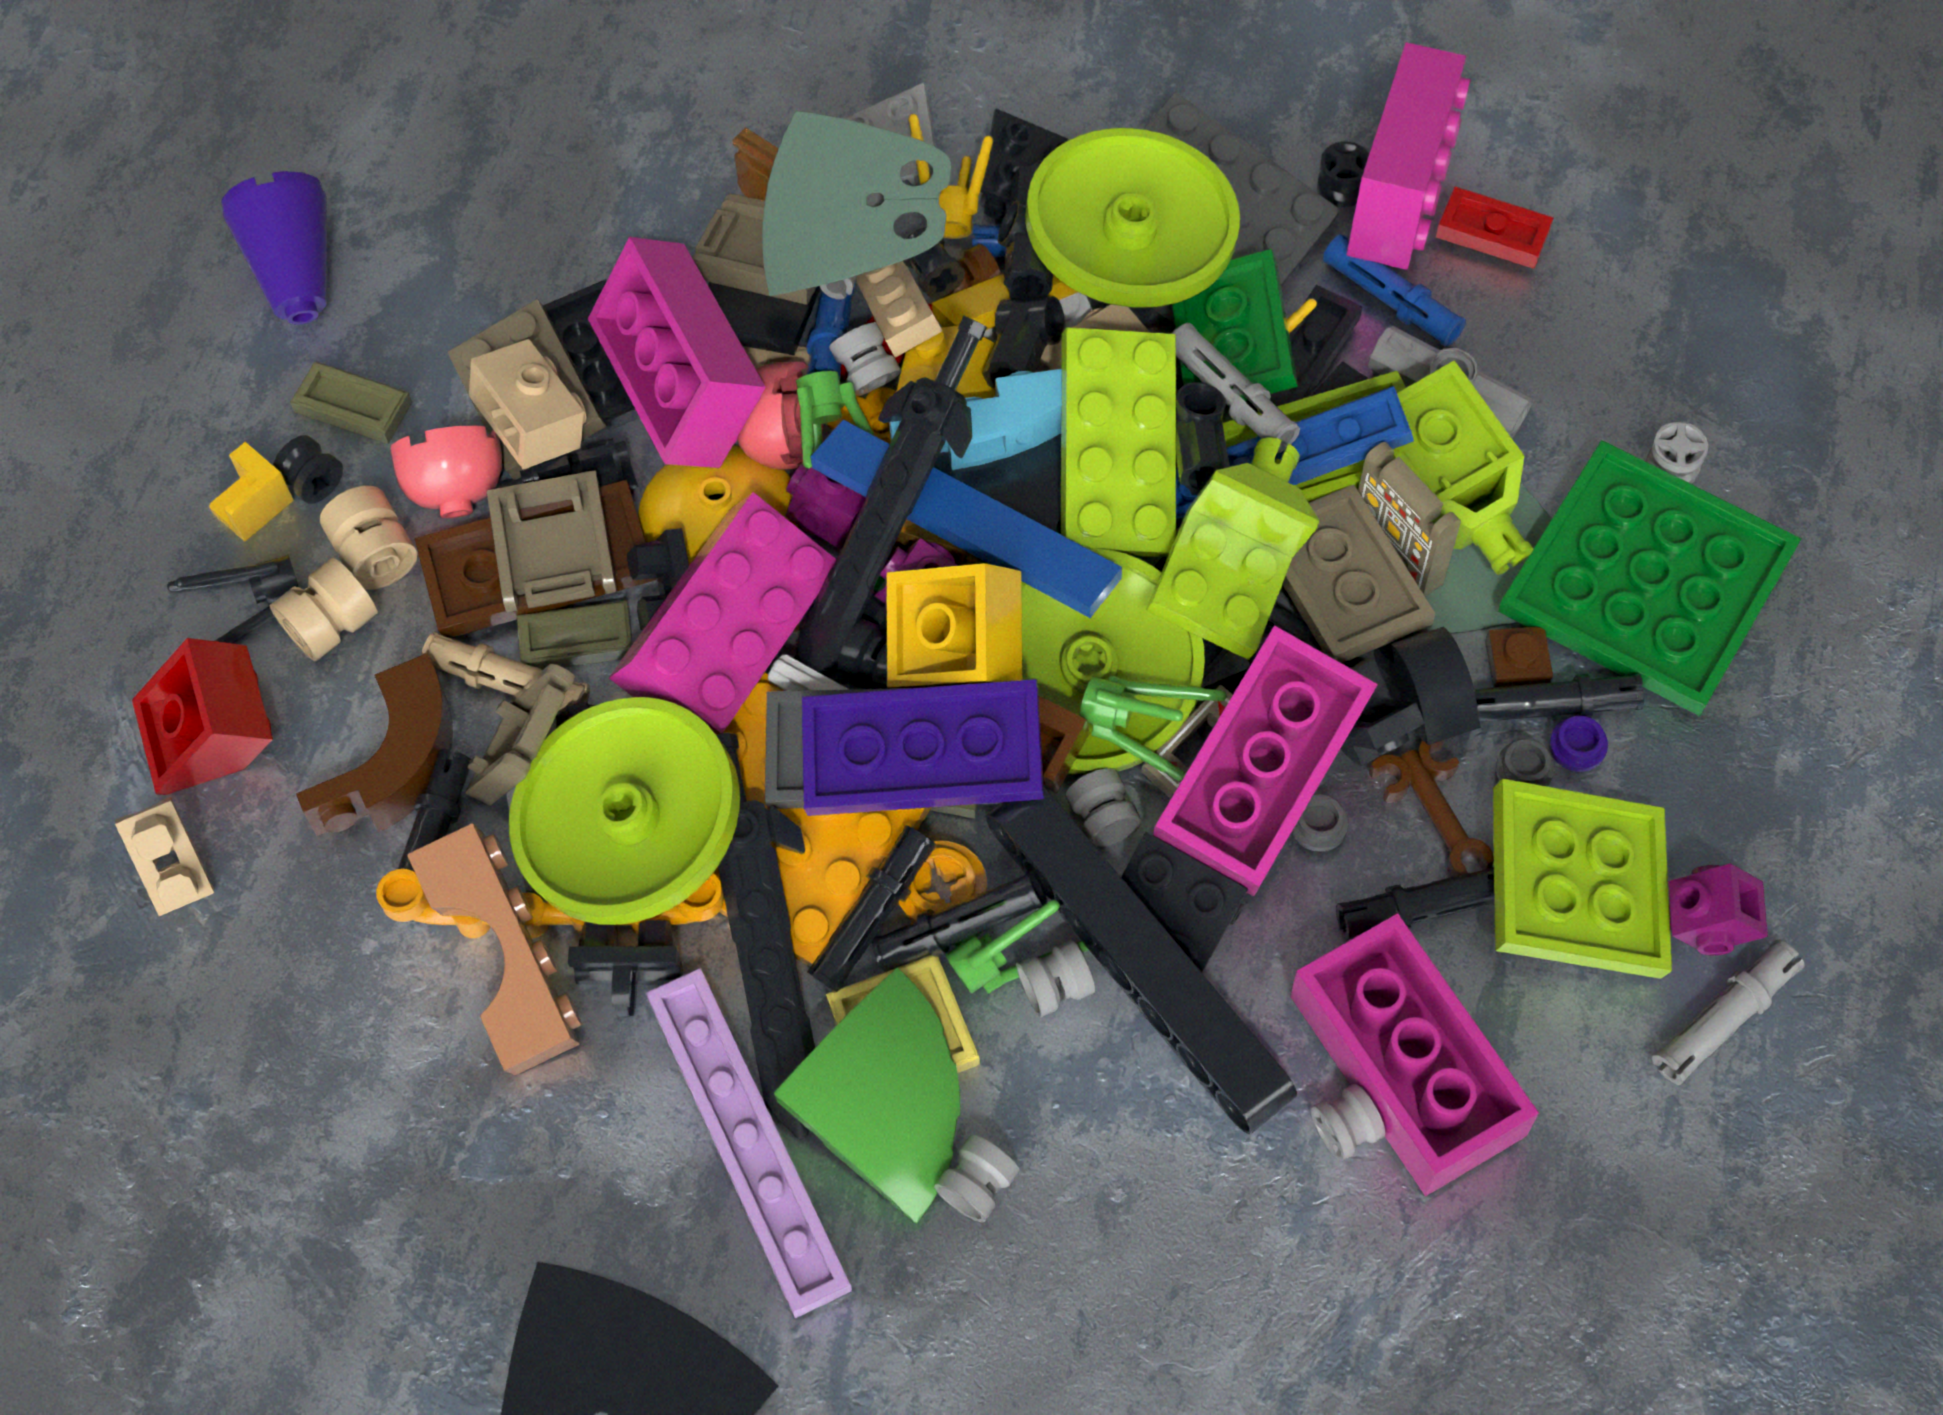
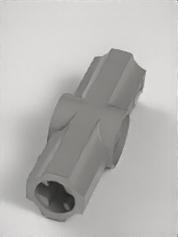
[1368,326,1533,439]

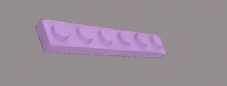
[646,968,852,1318]

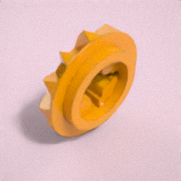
[897,841,987,927]

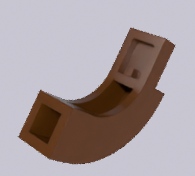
[296,653,453,836]

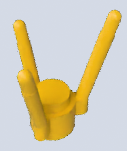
[909,114,993,239]

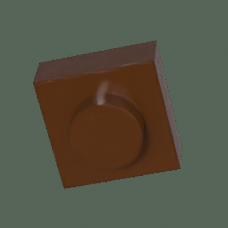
[1485,627,1553,687]

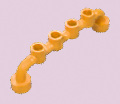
[376,869,724,938]

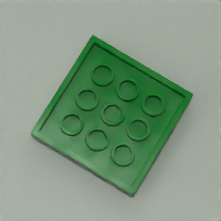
[1498,440,1802,716]

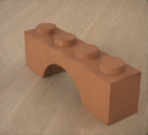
[407,823,582,1076]

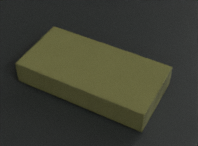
[290,361,412,444]
[517,601,633,670]

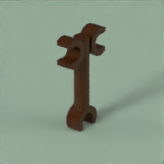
[1369,740,1494,877]

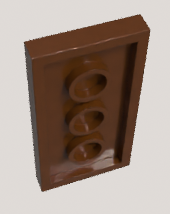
[414,480,656,638]

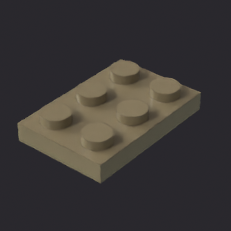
[447,299,607,480]
[1283,484,1435,663]

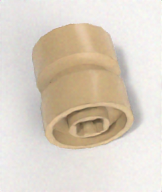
[319,486,418,590]
[270,558,378,662]

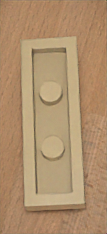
[856,261,942,357]

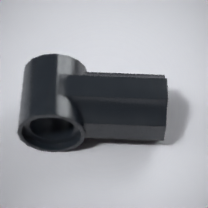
[982,296,1065,388]
[1176,382,1230,495]

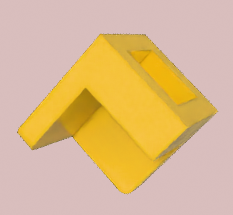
[209,442,294,542]

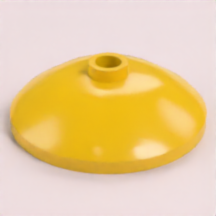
[638,445,800,566]

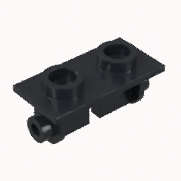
[520,438,638,489]

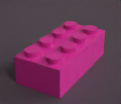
[1346,42,1471,270]
[588,236,766,468]
[609,492,837,735]
[1153,625,1378,896]
[1290,913,1539,1196]

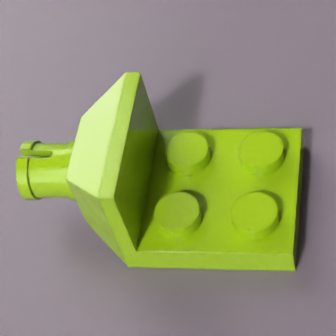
[1392,360,1533,575]
[1146,437,1320,660]

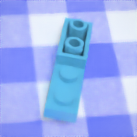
[889,369,1062,470]

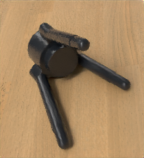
[167,555,299,643]

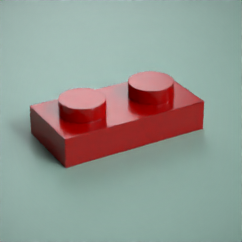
[1436,186,1554,269]

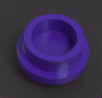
[1549,716,1608,772]

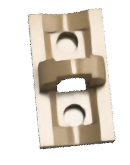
[115,797,214,916]

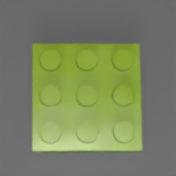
[1493,779,1672,979]

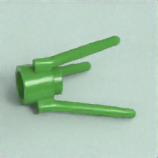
[796,371,875,468]
[1079,676,1227,781]
[945,900,1089,994]

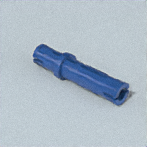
[1323,234,1466,347]
[806,281,856,379]

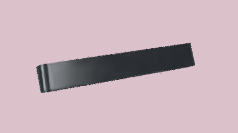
[985,786,1297,1134]

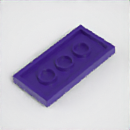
[802,679,1044,816]

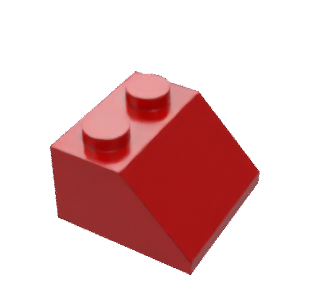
[132,638,273,795]

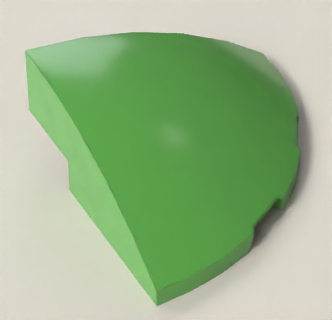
[774,968,960,1225]

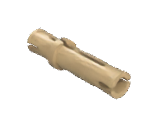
[421,631,590,712]

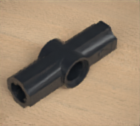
[998,162,1053,299]

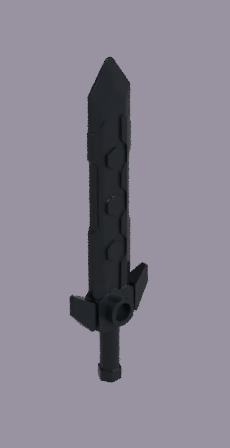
[799,316,987,673]
[716,732,815,1139]

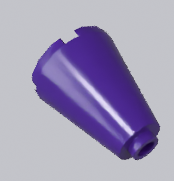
[221,171,327,325]

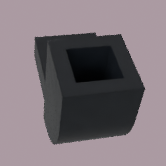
[1374,626,1481,745]
[1341,657,1425,766]

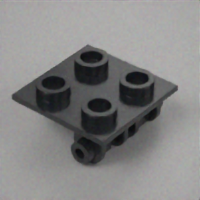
[980,108,1071,218]
[1121,832,1248,973]

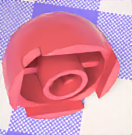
[737,362,823,469]
[390,425,502,518]

